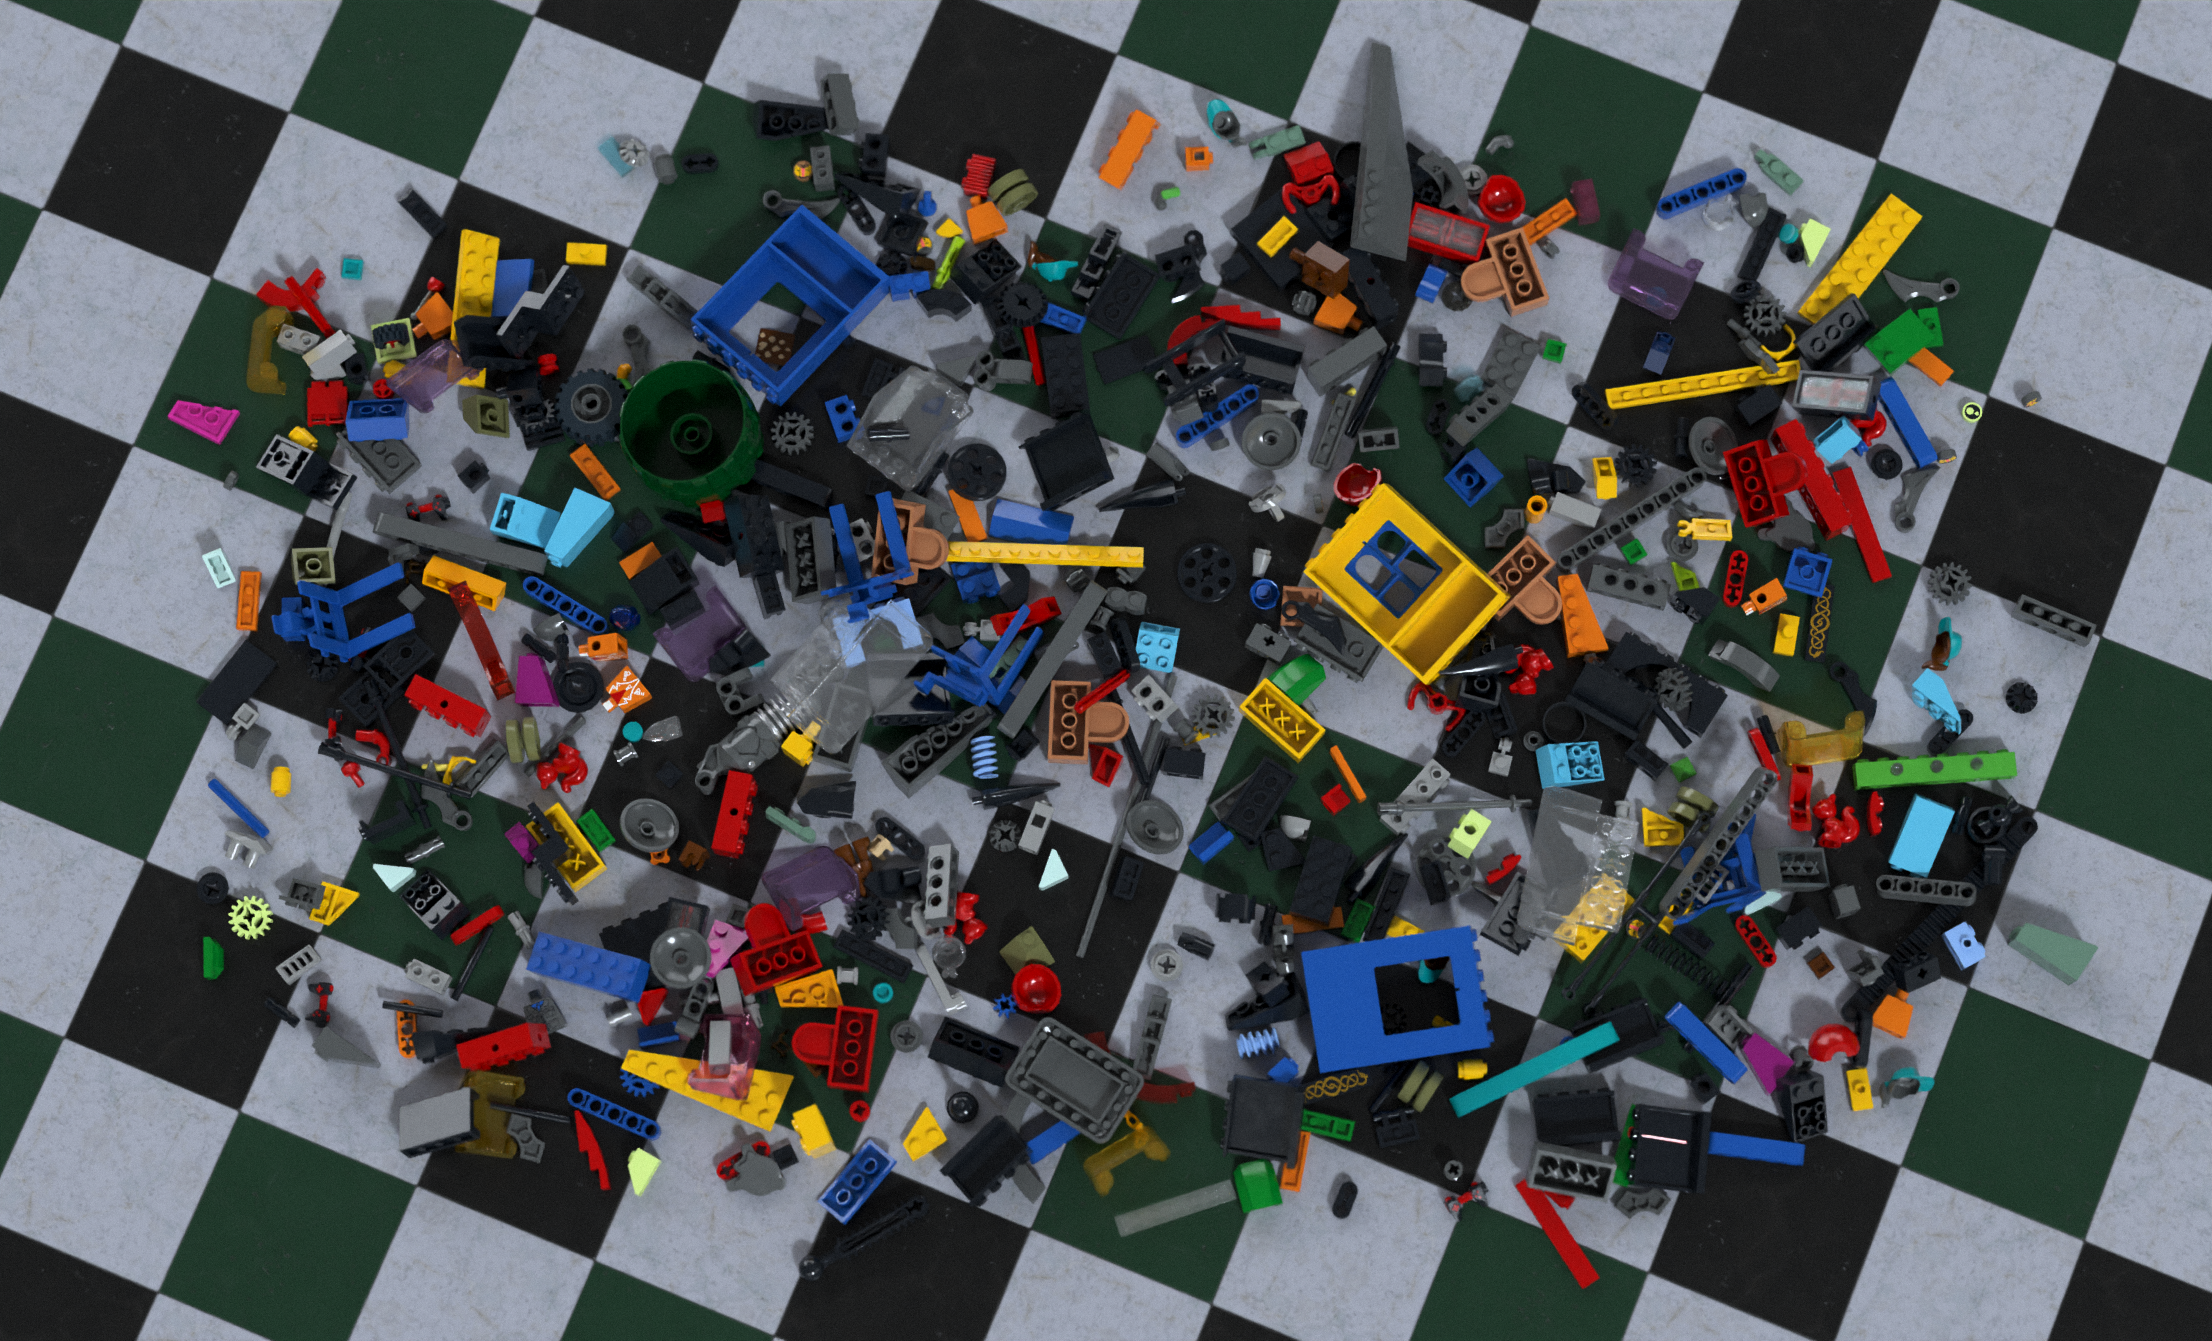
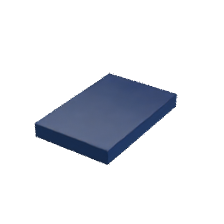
[491,259,534,318]

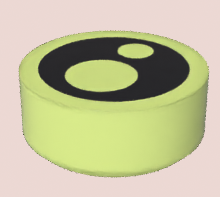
[1961,402,1982,423]

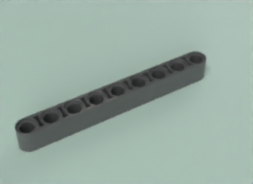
[1556,467,1706,573]
[372,513,548,576]
[996,580,1108,739]
[1659,767,1777,920]

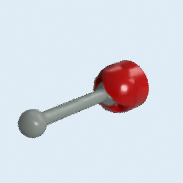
[410,277,445,320]

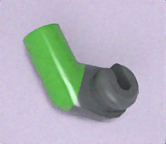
[1154,187,1180,211]

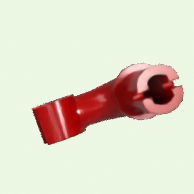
[356,729,392,766]

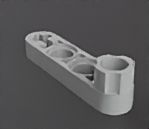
[915,943,967,1016]

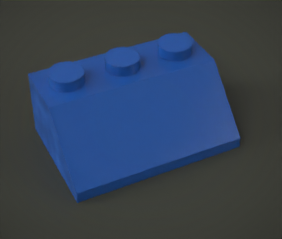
[345,398,410,442]

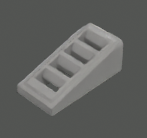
[1261,399,1301,414]
[1695,864,1730,905]
[276,944,322,985]

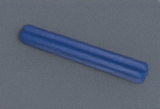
[208,779,270,838]

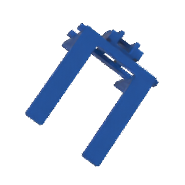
[821,491,914,624]
[271,562,415,663]
[914,604,1044,707]
[1673,826,1767,925]

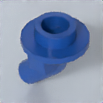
[918,191,937,217]

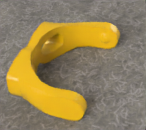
[1759,324,1796,362]
[442,756,476,785]
[1124,1110,1143,1131]

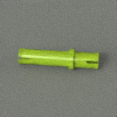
[931,236,965,290]

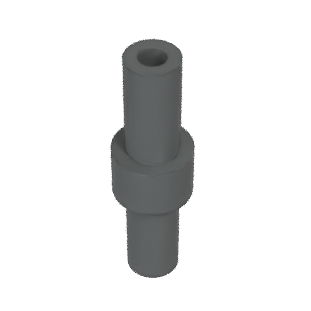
[1727,318,1762,347]

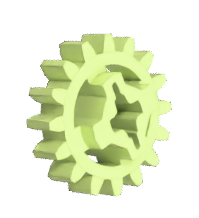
[229,896,273,940]

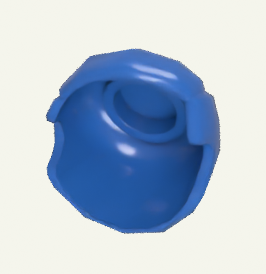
[1249,579,1280,610]

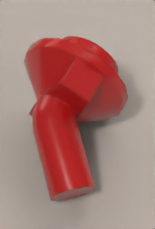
[341,761,365,788]

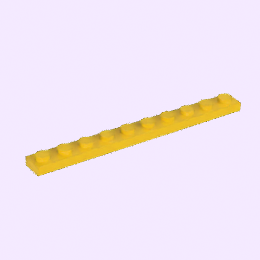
[1605,360,1801,410]
[946,541,1144,567]

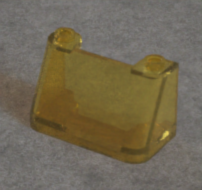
[246,306,295,394]
[1777,710,1865,768]
[455,1071,525,1159]
[1084,1126,1171,1199]

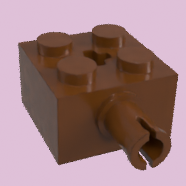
[1289,241,1350,299]

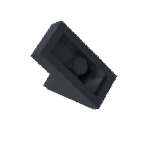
[611,511,654,553]

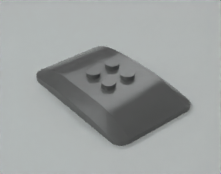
[1005,1017,1144,1144]

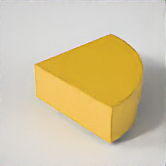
[936,218,963,238]

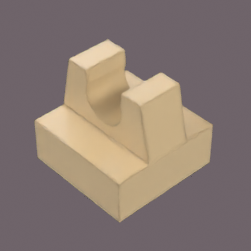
[867,834,894,861]

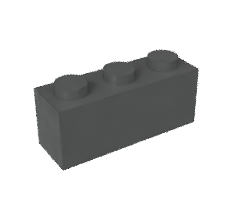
[819,74,859,135]

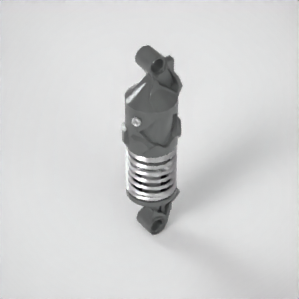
[695,659,844,795]

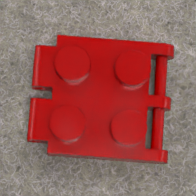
[307,380,348,427]

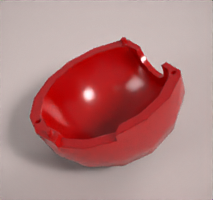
[1477,175,1526,224]
[1333,463,1383,507]
[1011,964,1061,1014]
[1808,1023,1860,1063]

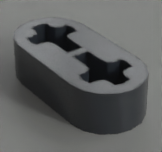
[681,153,719,174]
[1426,399,1450,436]
[1332,1181,1358,1219]

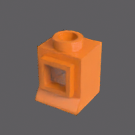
[1185,147,1213,171]

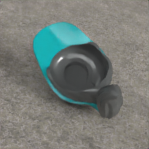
[1207,99,1246,148]
[1879,1067,1934,1108]

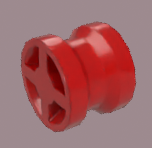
[537,354,559,375]
[373,379,395,399]
[850,1100,871,1122]

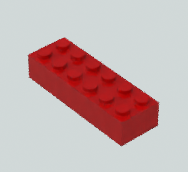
[1770,419,1853,541]

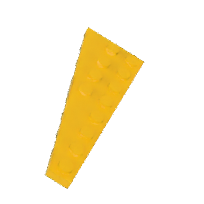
[621,1050,794,1132]

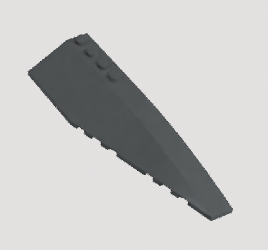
[1350,42,1413,261]

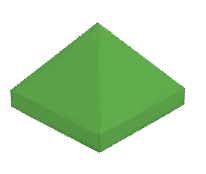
[1670,757,1697,783]

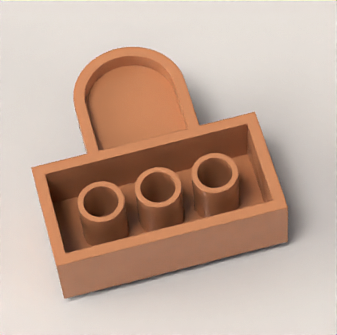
[1461,227,1549,317]
[871,498,949,585]
[1488,535,1562,625]
[1048,680,1129,765]

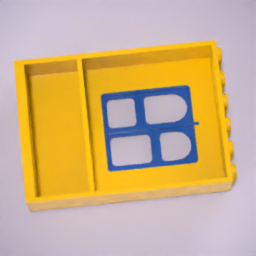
[1303,483,1511,685]

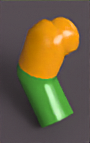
[616,363,633,393]

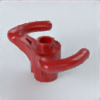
[1282,175,1340,214]
[1407,681,1466,732]

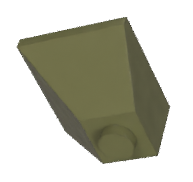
[462,395,510,438]
[291,547,335,585]
[999,926,1055,975]

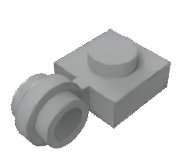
[963,620,1000,641]
[225,703,260,741]
[1488,737,1513,777]

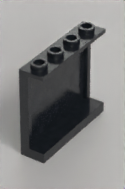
[1230,189,1335,293]
[1018,412,1115,511]
[865,653,955,727]
[599,902,668,1002]
[1220,1074,1307,1169]
[1626,1104,1712,1194]

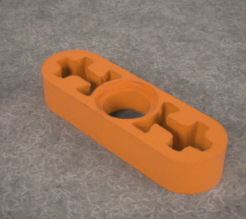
[397,1000,418,1059]

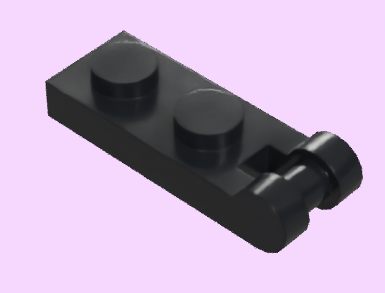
[397,188,448,239]

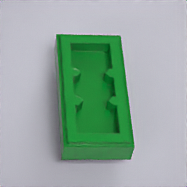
[1917,307,1944,348]
[576,809,616,853]
[1341,898,1375,943]

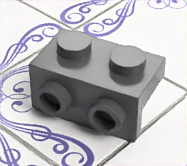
[279,878,326,911]
[1846,949,1884,986]
[1704,1005,1754,1050]

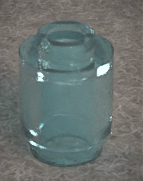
[1453,374,1484,402]

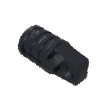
[1177,932,1216,961]

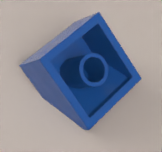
[1444,448,1504,507]

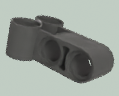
[973,350,1033,391]
[674,978,714,1039]

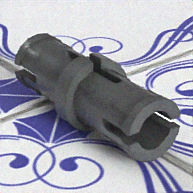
[404,836,445,866]

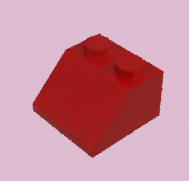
[1283,142,1334,187]

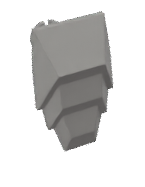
[224,830,273,869]

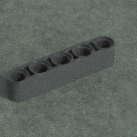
[1876,875,1976,906]

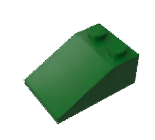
[1865,309,1936,376]

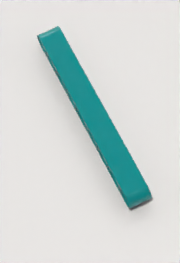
[1449,1021,1620,1118]

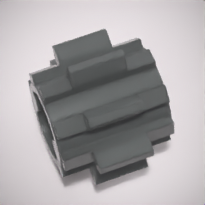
[1292,291,1317,315]
[1064,567,1090,593]

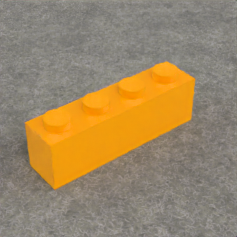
[422,555,506,611]

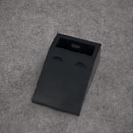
[949,239,1022,305]
[629,547,700,615]
[399,869,471,940]
[1776,1070,1828,1143]

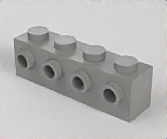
[1379,758,1451,836]

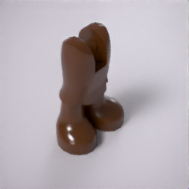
[833,836,874,898]

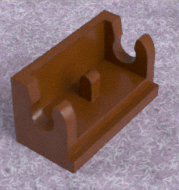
[678,840,710,871]

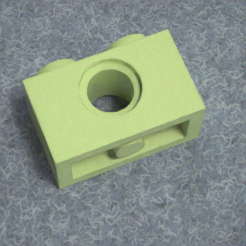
[1448,809,1492,859]

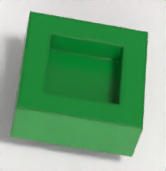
[1542,339,1567,364]
[1620,538,1648,566]

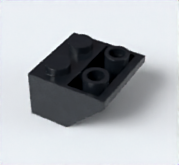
[1670,587,1721,626]

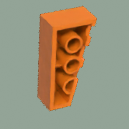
[1098,109,1161,190]
[1556,574,1609,658]

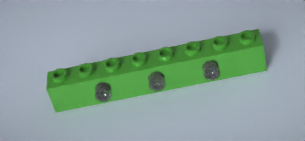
[1852,749,2017,790]

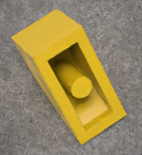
[1592,457,1617,500]

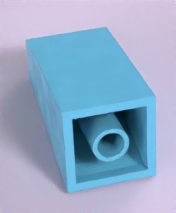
[544,488,615,568]
[1888,793,1955,878]

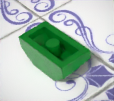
[203,937,224,980]

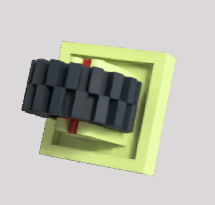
[371,318,417,364]

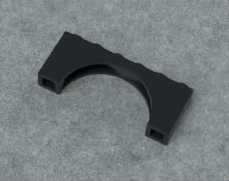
[1606,632,1728,738]

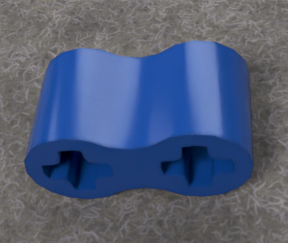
[1415,263,1448,304]

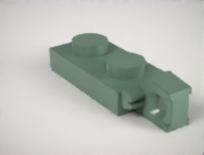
[1754,149,1804,196]

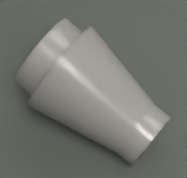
[1252,548,1272,578]

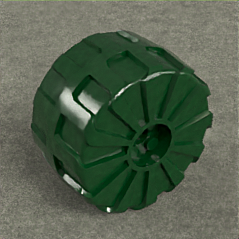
[619,359,764,508]

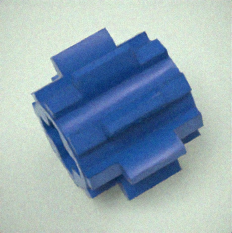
[993,993,1017,1019]

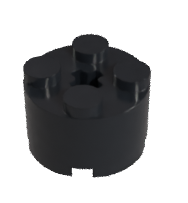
[1215,893,1256,924]

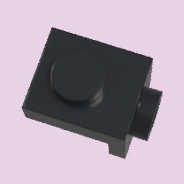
[1006,728,1040,761]

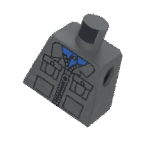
[523,989,568,1034]

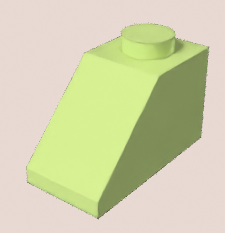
[1798,219,1831,268]
[628,1148,661,1197]

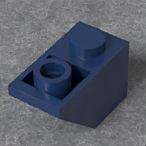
[1643,331,1675,374]

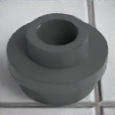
[1523,731,1543,751]

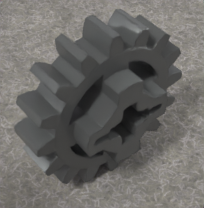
[1743,293,1787,337]
[771,412,814,455]
[1928,562,1972,606]
[1654,668,1693,711]
[1192,694,1235,738]

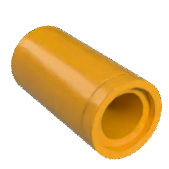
[1524,495,1547,524]

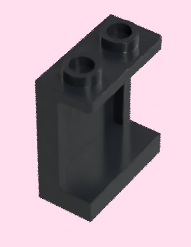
[358,800,417,845]

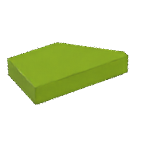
[1670,562,1700,591]

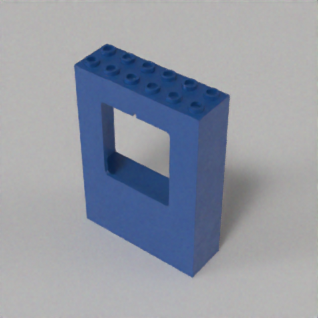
[691,205,891,406]
[1301,925,1494,1073]

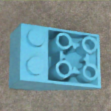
[490,492,561,549]
[1912,668,1961,734]
[1535,741,1605,789]

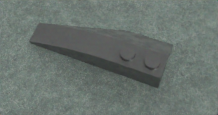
[882,704,997,798]

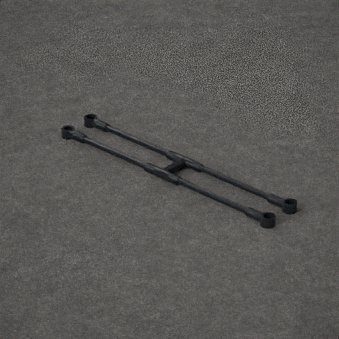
[1561,811,1728,1016]

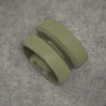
[988,169,1038,216]
[506,716,541,764]
[1667,786,1719,833]
[1397,1060,1445,1113]

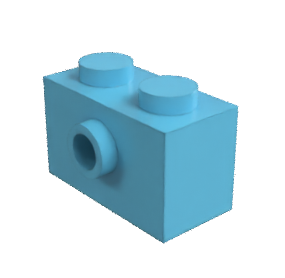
[1813,415,1862,464]

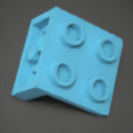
[1136,622,1180,673]

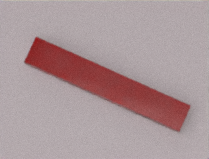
[1831,467,1892,583]
[1515,1179,1600,1289]

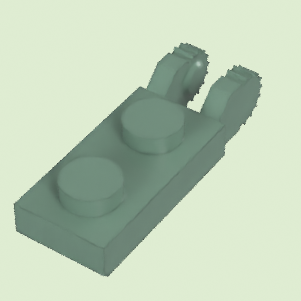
[1249,125,1306,160]
[989,635,1027,685]
[765,806,816,844]

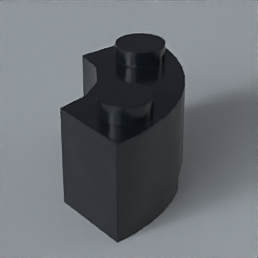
[917,289,972,322]
[1418,334,1447,386]

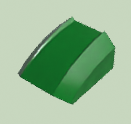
[1267,653,1326,706]
[1233,1159,1283,1214]

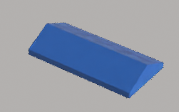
[988,499,1074,545]
[946,636,1026,715]
[817,1139,897,1225]

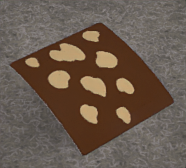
[755,328,795,366]

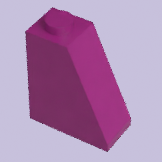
[515,653,560,707]
[504,822,539,865]
[1741,1033,1794,1096]

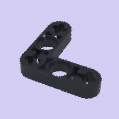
[1155,363,1219,412]

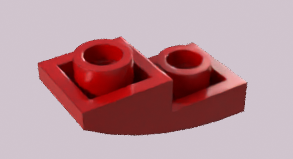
[1867,791,1884,837]
[1485,853,1522,886]

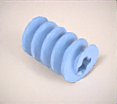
[970,736,998,779]
[1236,1027,1280,1060]

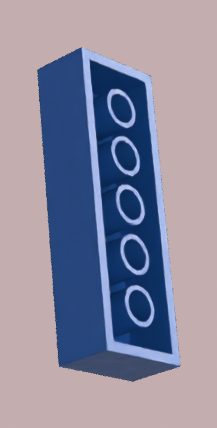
[526,932,651,1004]

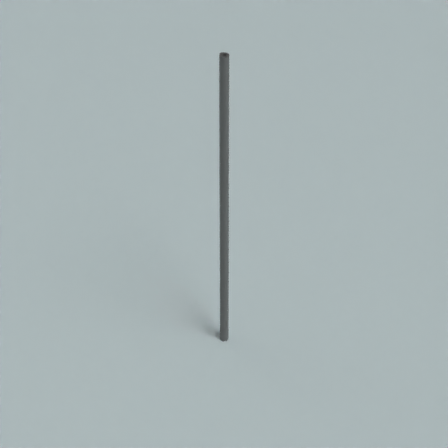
[1076,675,1178,958]

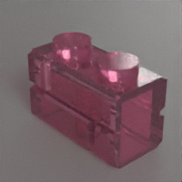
[1571,179,1600,225]

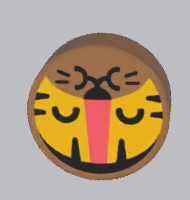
[793,161,813,182]

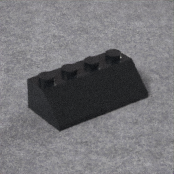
[927,1017,1020,1088]

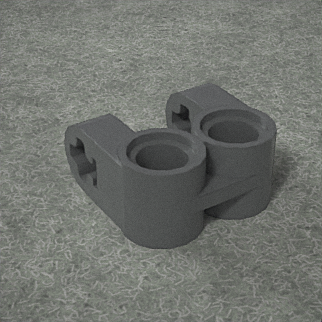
[716,667,766,718]
[1272,924,1295,973]

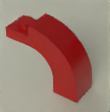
[256,268,326,312]
[1167,315,1220,367]
[990,596,1062,636]
[1787,764,1813,831]

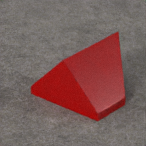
[1089,743,1123,787]
[637,988,669,1027]

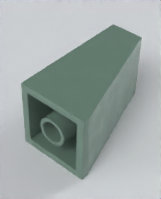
[2008,923,2099,986]

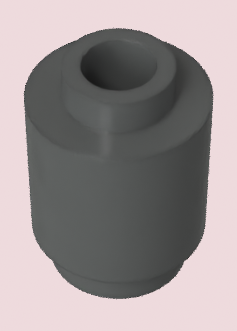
[654,154,678,184]

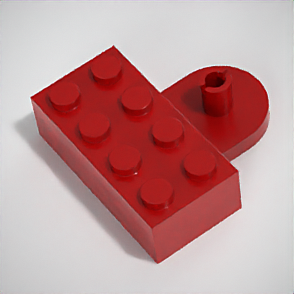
[1723,439,1808,528]
[730,903,823,997]
[792,1005,879,1093]

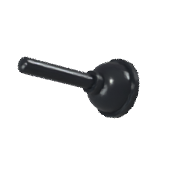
[947,1091,979,1124]

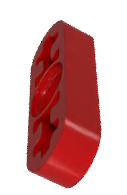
[1722,550,1748,608]
[1747,727,1781,781]
[450,905,505,945]
[1734,915,1777,968]
[716,1141,771,1181]

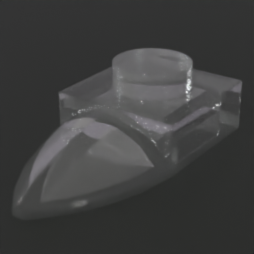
[642,716,683,742]

